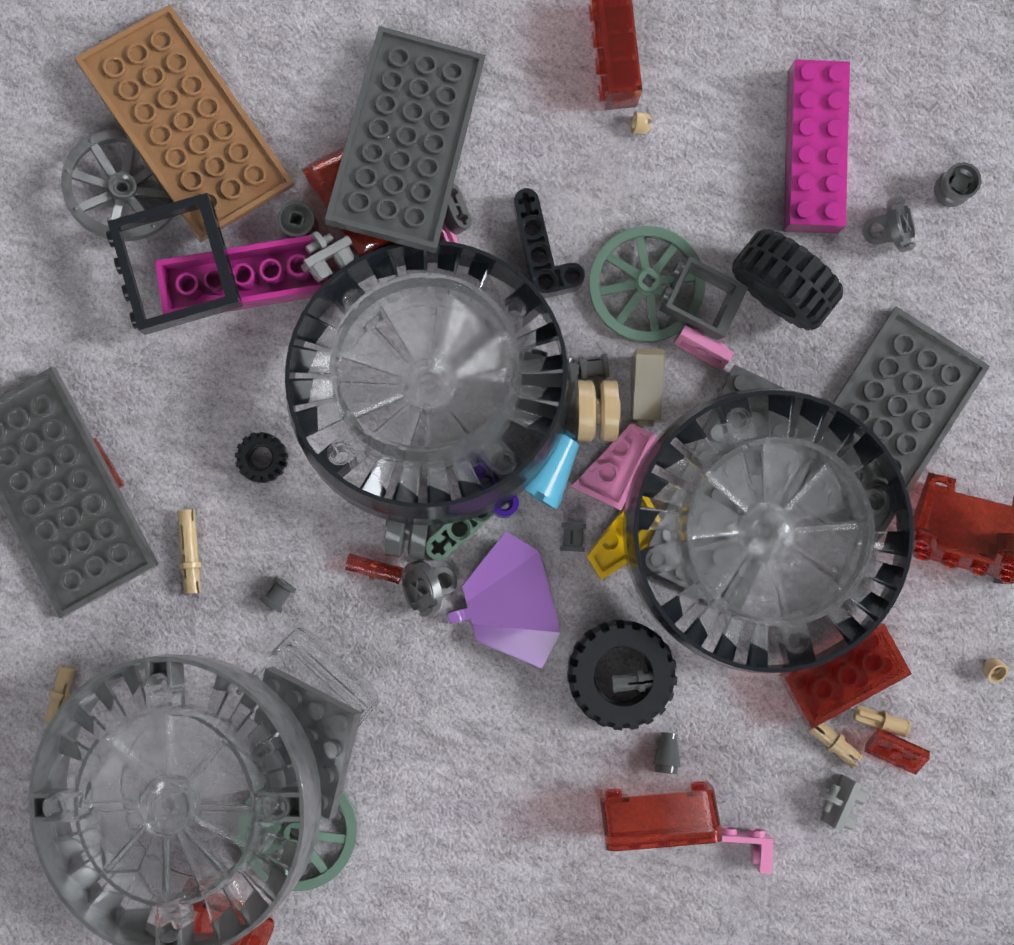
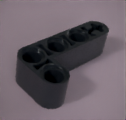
[514,188,585,298]

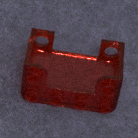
[913,472,1014,584]

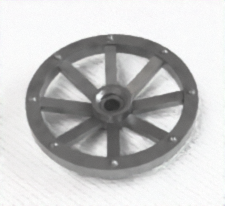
[61,129,173,242]

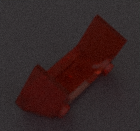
[596,781,723,851]

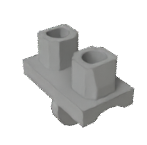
[301,231,355,283]
[819,774,869,832]

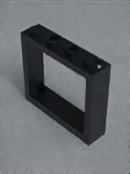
[106,193,243,335]

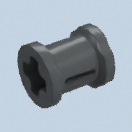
[578,353,609,380]
[560,523,586,552]
[260,576,297,613]

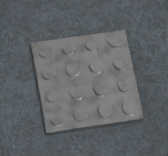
[242,666,362,820]

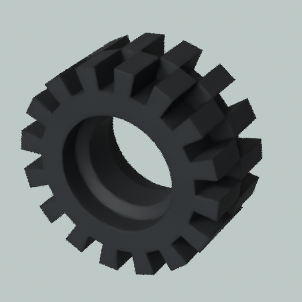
[235,432,288,483]

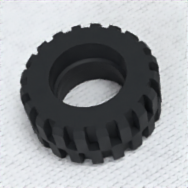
[732,229,843,331]
[567,619,678,731]

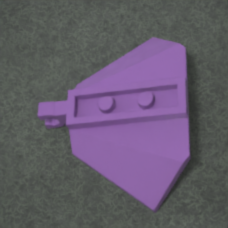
[447,531,561,669]

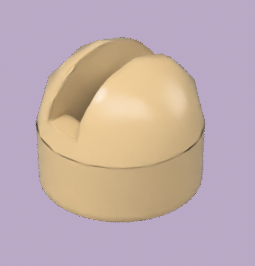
[631,111,652,134]
[983,658,1009,683]

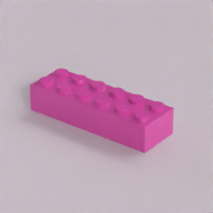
[784,59,850,234]
[155,233,332,314]

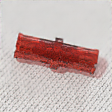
[345,553,404,585]

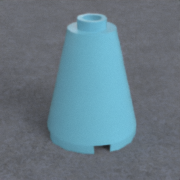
[523,429,579,510]

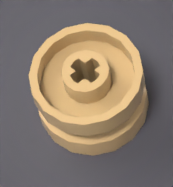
[576,380,621,442]

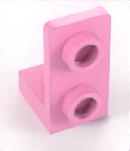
[712,826,773,874]

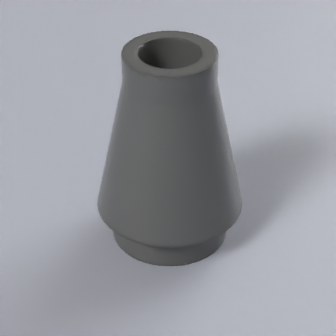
[653,732,681,774]

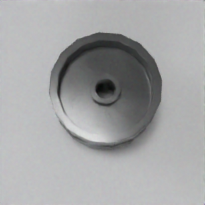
[384,494,430,561]

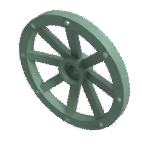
[589,226,705,343]
[238,783,357,891]

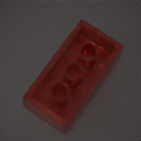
[588,0,642,110]
[778,623,912,729]

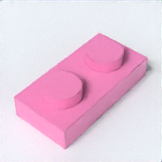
[674,325,734,371]

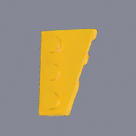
[585,496,661,580]

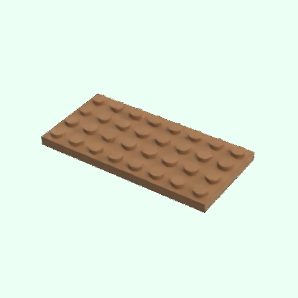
[75,5,294,243]

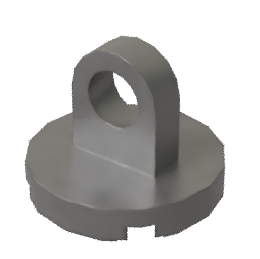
[863,196,916,253]
[402,560,457,617]

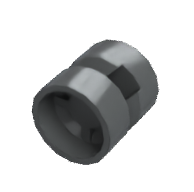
[934,162,982,207]
[278,201,319,239]

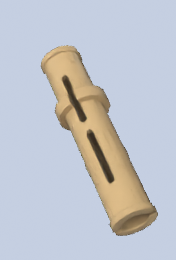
[177,509,202,595]

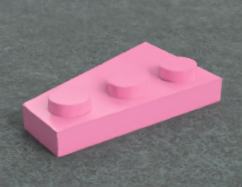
[571,423,656,511]

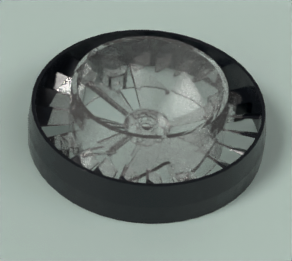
[285,241,571,525]
[623,388,914,674]

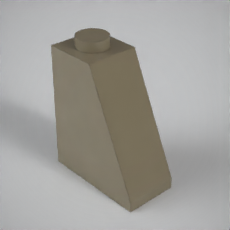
[630,349,665,427]

